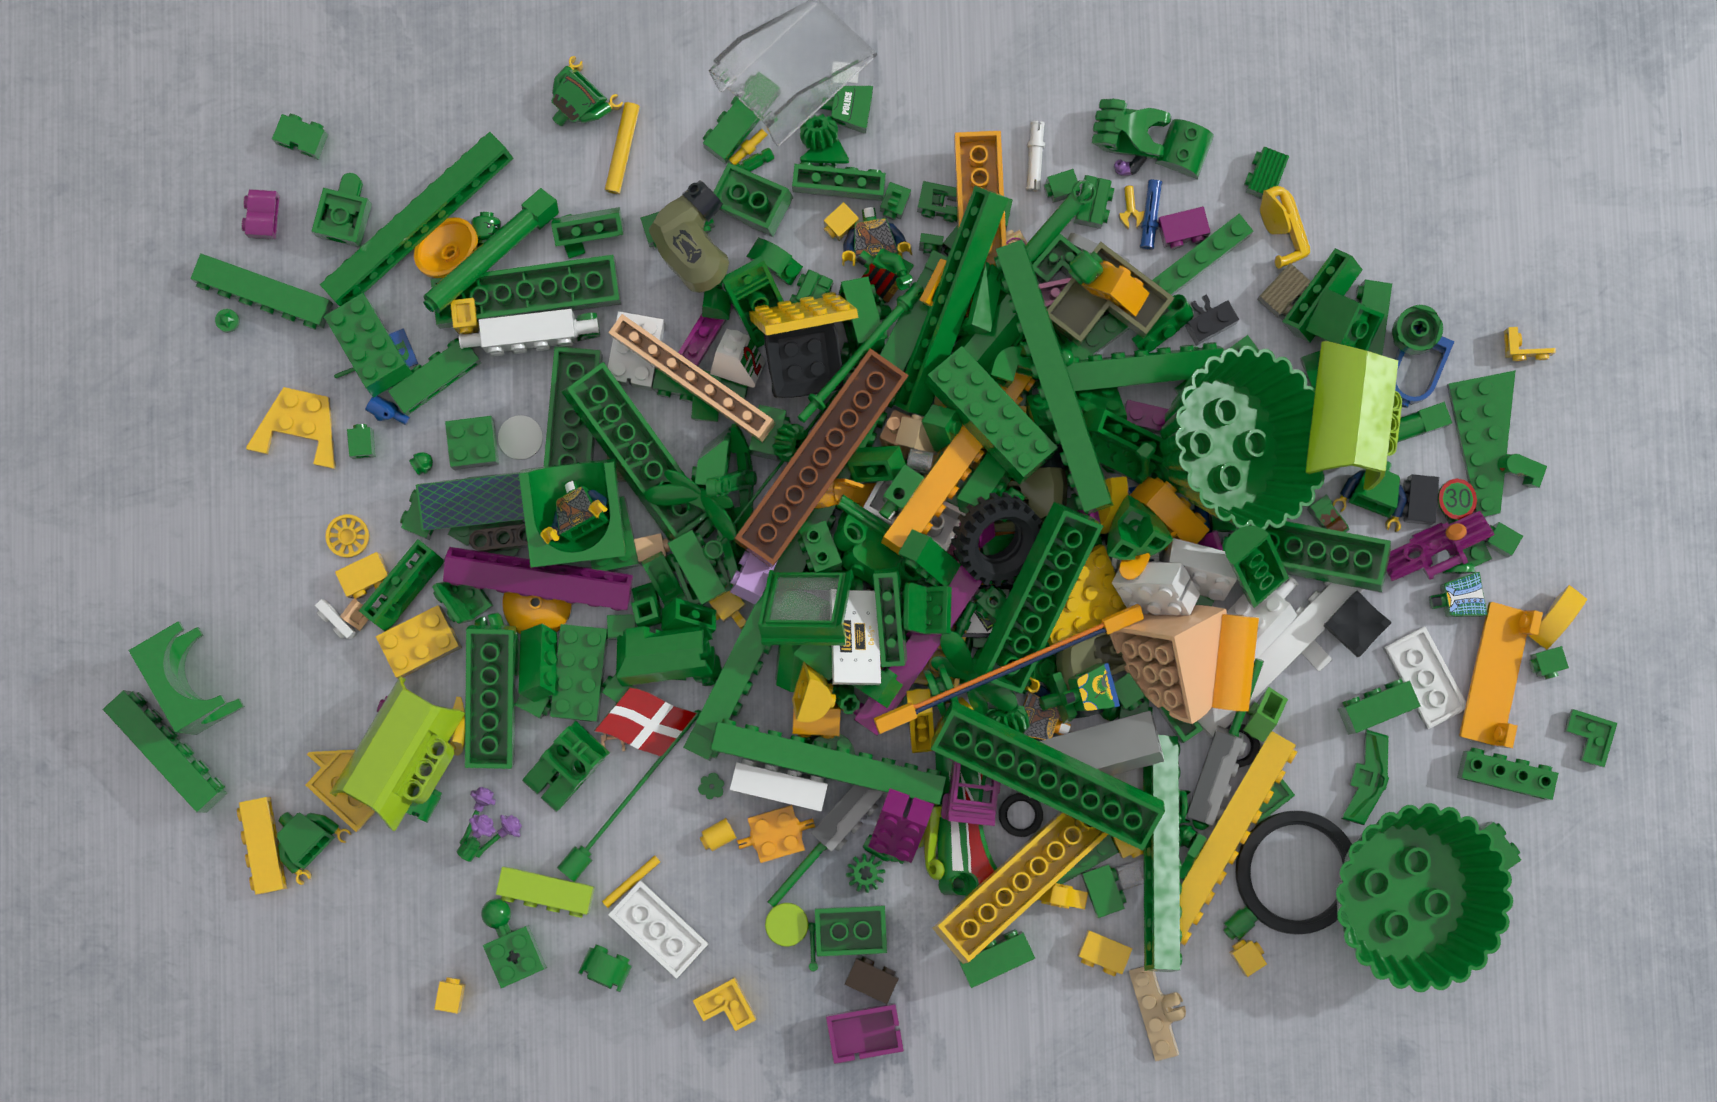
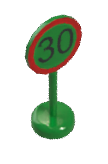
[1438,478,1477,574]

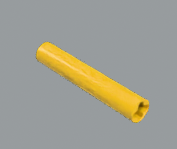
[604,102,640,194]

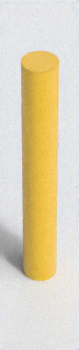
[602,855,661,908]

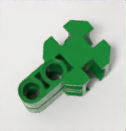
[522,721,610,812]

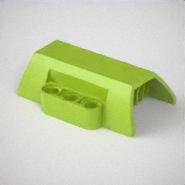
[1306,341,1402,490]
[330,676,465,831]

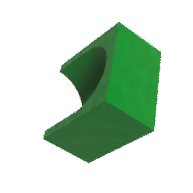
[519,458,626,567]

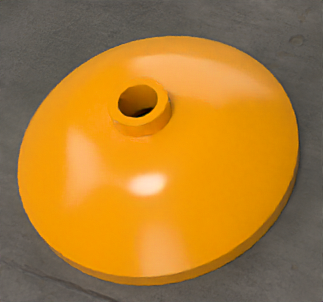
[414,217,478,278]
[502,592,572,634]

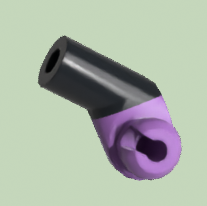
[1114,156,1147,176]

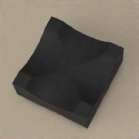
[1323,590,1392,657]

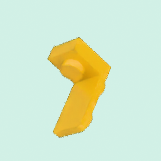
[451,298,480,334]
[1504,327,1556,361]

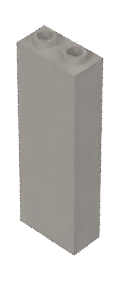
[1029,711,1164,798]

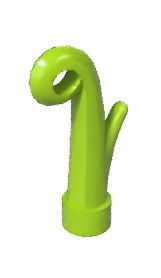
[918,804,945,880]

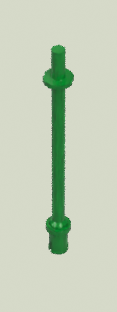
[797,282,924,423]

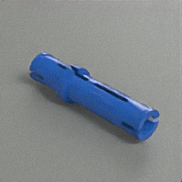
[1140,179,1163,250]

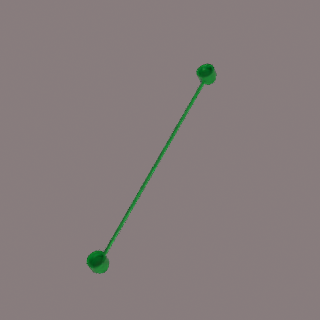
[703,368,856,560]

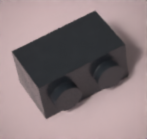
[1402,474,1439,525]

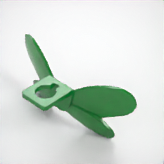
[645,470,737,540]
[931,631,1018,715]

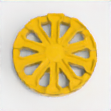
[325,514,370,558]

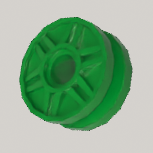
[924,664,959,717]

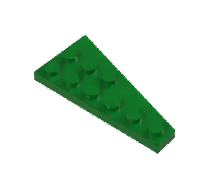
[1447,370,1516,517]

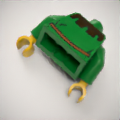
[551,56,623,126]

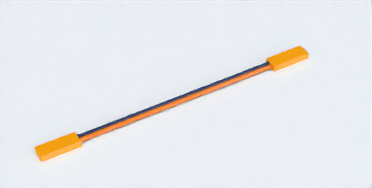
[873,604,1144,734]

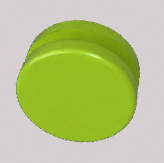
[765,903,808,947]

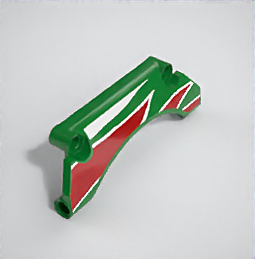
[935,708,999,897]

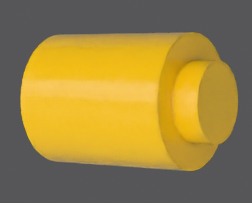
[700,818,737,852]

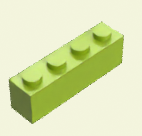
[496,866,595,918]

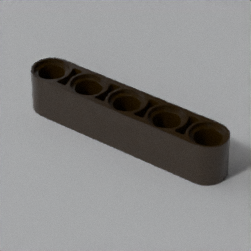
[469,524,528,552]

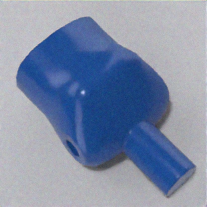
[365,395,410,425]

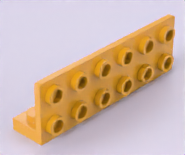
[1459,602,1543,748]

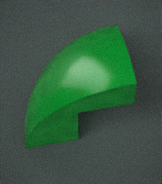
[1107,494,1173,560]

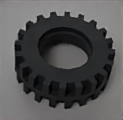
[951,492,1042,586]

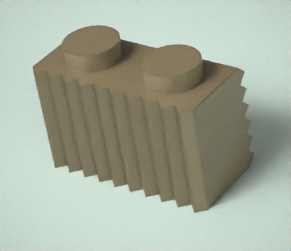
[1257,263,1311,317]

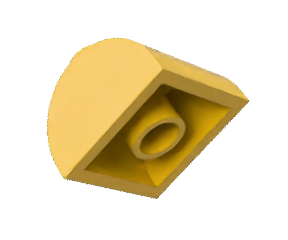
[792,662,836,722]

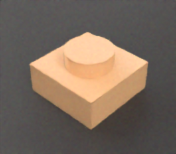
[340,598,369,631]

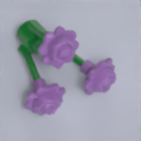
[457,787,522,862]

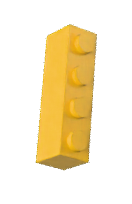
[237,797,288,895]

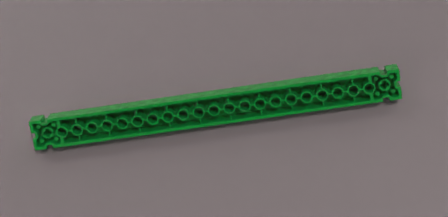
[683,250,948,761]

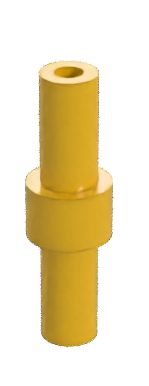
[729,129,768,165]

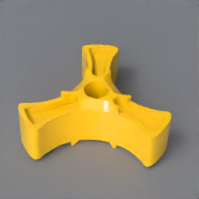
[1038,883,1088,909]

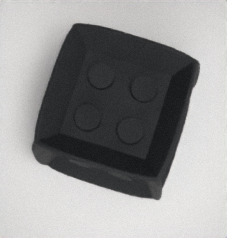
[764,323,844,398]

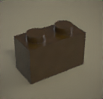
[844,956,899,1004]

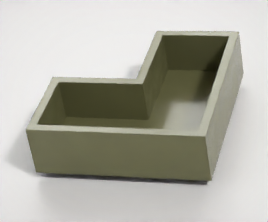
[1047,241,1174,347]

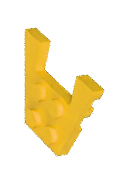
[246,387,336,469]

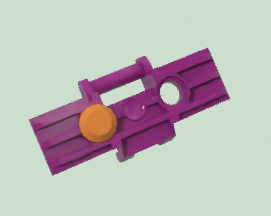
[1386,511,1494,581]

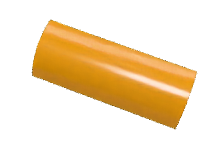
[1212,614,1259,712]

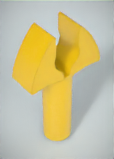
[1118,185,1144,229]

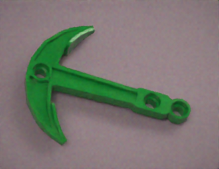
[706,424,757,533]

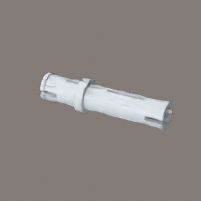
[1026,121,1045,191]

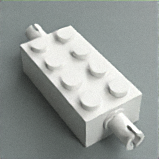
[459,309,599,356]
[1227,575,1299,661]

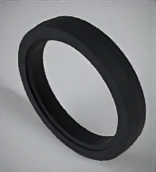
[1235,811,1352,935]

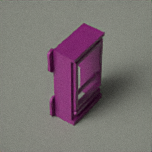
[941,758,1001,826]

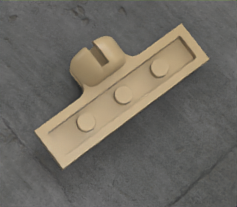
[1129,966,1186,1061]

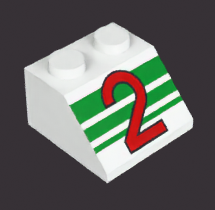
[710,329,765,388]

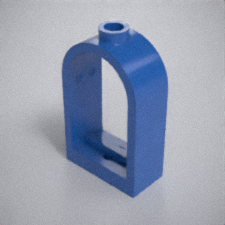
[1395,326,1455,408]

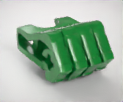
[1092,98,1172,159]

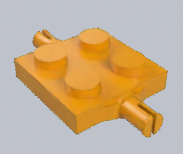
[737,805,815,863]

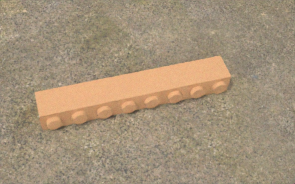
[608,314,776,442]

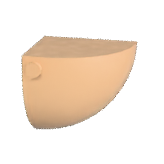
[1110,605,1227,724]

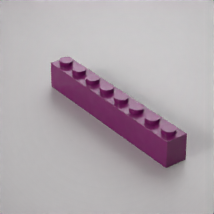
[443,547,633,611]
[853,566,982,736]

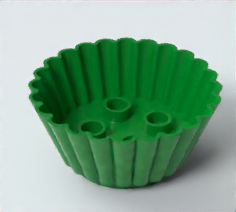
[1160,345,1325,530]
[1336,803,1514,993]

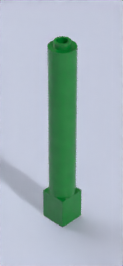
[423,188,559,313]
[1398,402,1452,442]

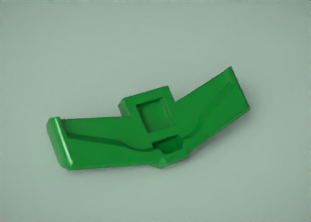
[1341,729,1389,825]

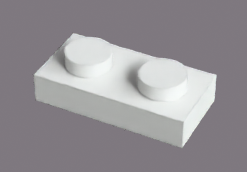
[315,599,357,639]

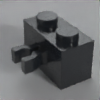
[1185,294,1239,346]

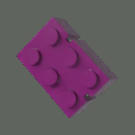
[868,788,934,863]
[826,1003,904,1064]

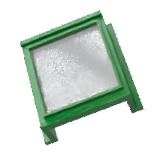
[758,569,857,646]

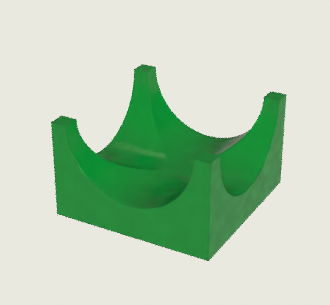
[128,621,245,735]

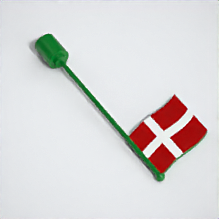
[557,687,701,882]

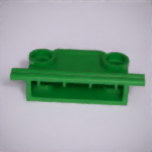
[833,495,922,589]

